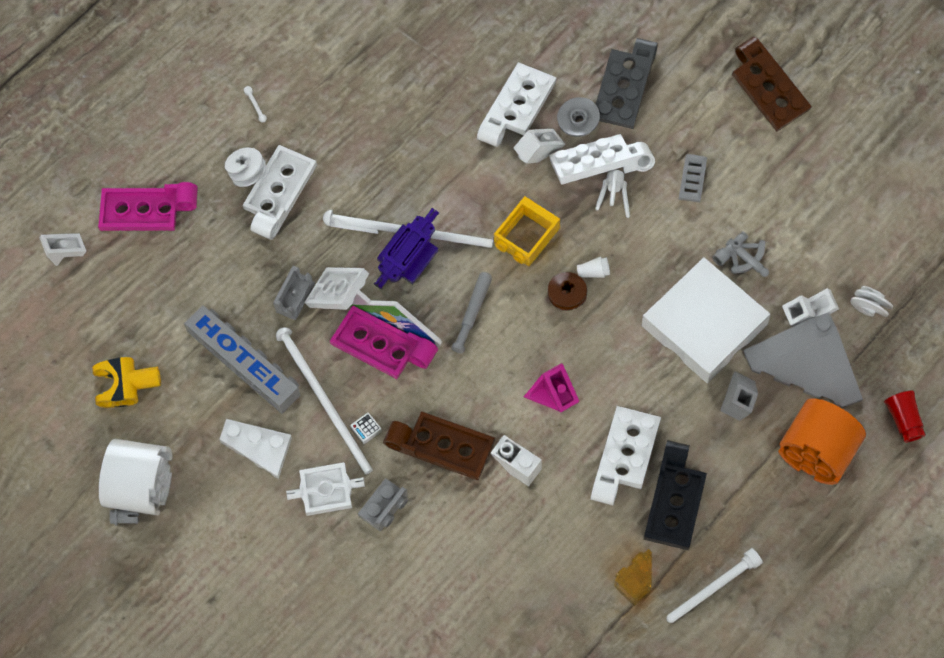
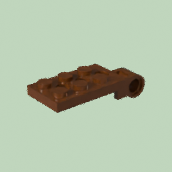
[732,36,812,132]
[383,411,495,481]

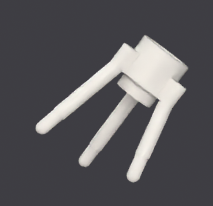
[595,170,630,218]

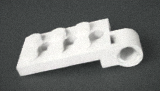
[477,62,556,147]
[549,134,655,185]
[243,145,317,240]
[591,406,661,505]

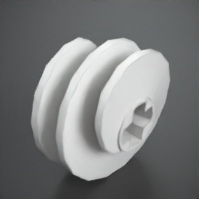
[225,147,266,187]
[850,286,893,317]

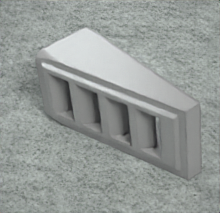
[679,154,707,203]

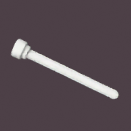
[666,548,763,623]

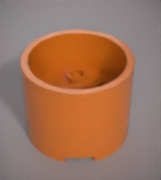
[778,398,866,485]

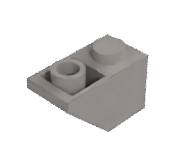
[720,371,758,421]

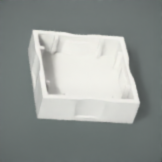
[642,257,770,384]

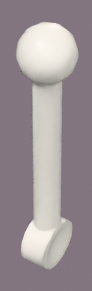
[244,86,267,123]

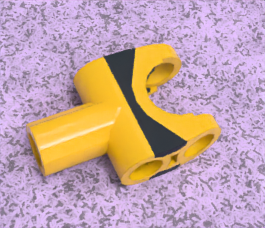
[92,357,161,408]

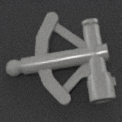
[712,231,769,277]

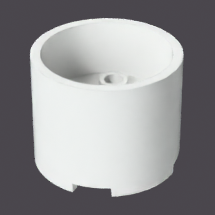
[99,439,173,516]

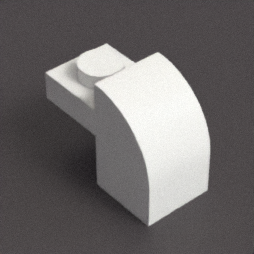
[782,288,839,327]

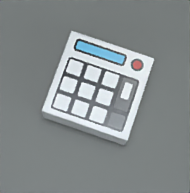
[350,413,382,444]

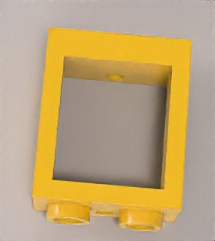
[494,196,560,267]

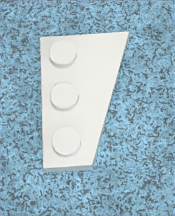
[219,419,292,479]

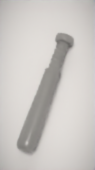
[451,272,492,353]

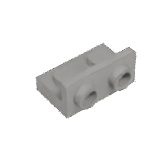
[358,478,408,532]

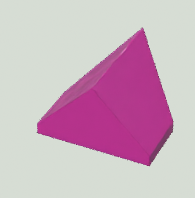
[523,363,580,413]

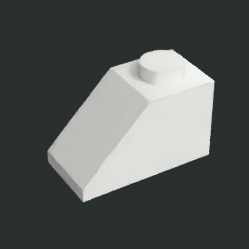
[514,129,565,164]

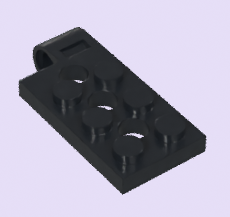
[643,440,707,551]

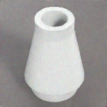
[577,256,610,278]

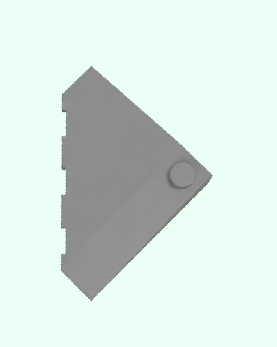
[743,312,863,408]

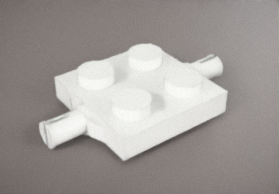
[286,462,365,516]

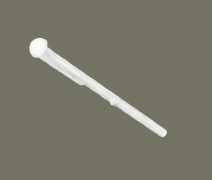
[323,210,493,248]
[276,327,373,474]

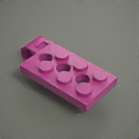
[98,182,198,231]
[330,306,438,379]

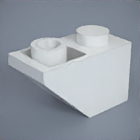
[491,435,542,486]

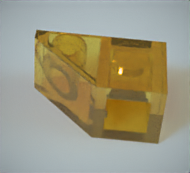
[614,549,652,606]

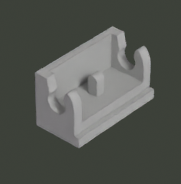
[273,266,315,320]

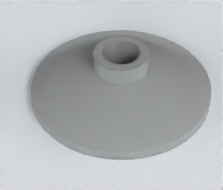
[557,97,600,137]

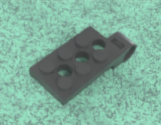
[596,38,658,129]

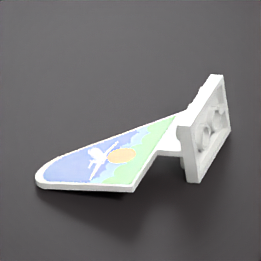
[304,267,442,347]

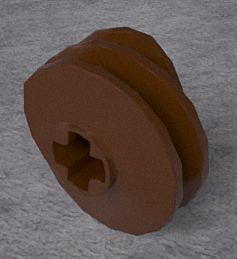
[548,272,587,311]

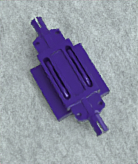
[374,208,439,289]

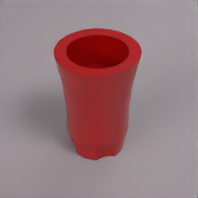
[884,390,926,443]

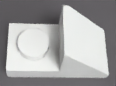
[39,233,86,266]

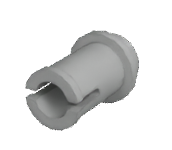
[110,509,139,526]

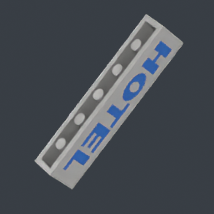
[184,306,301,414]

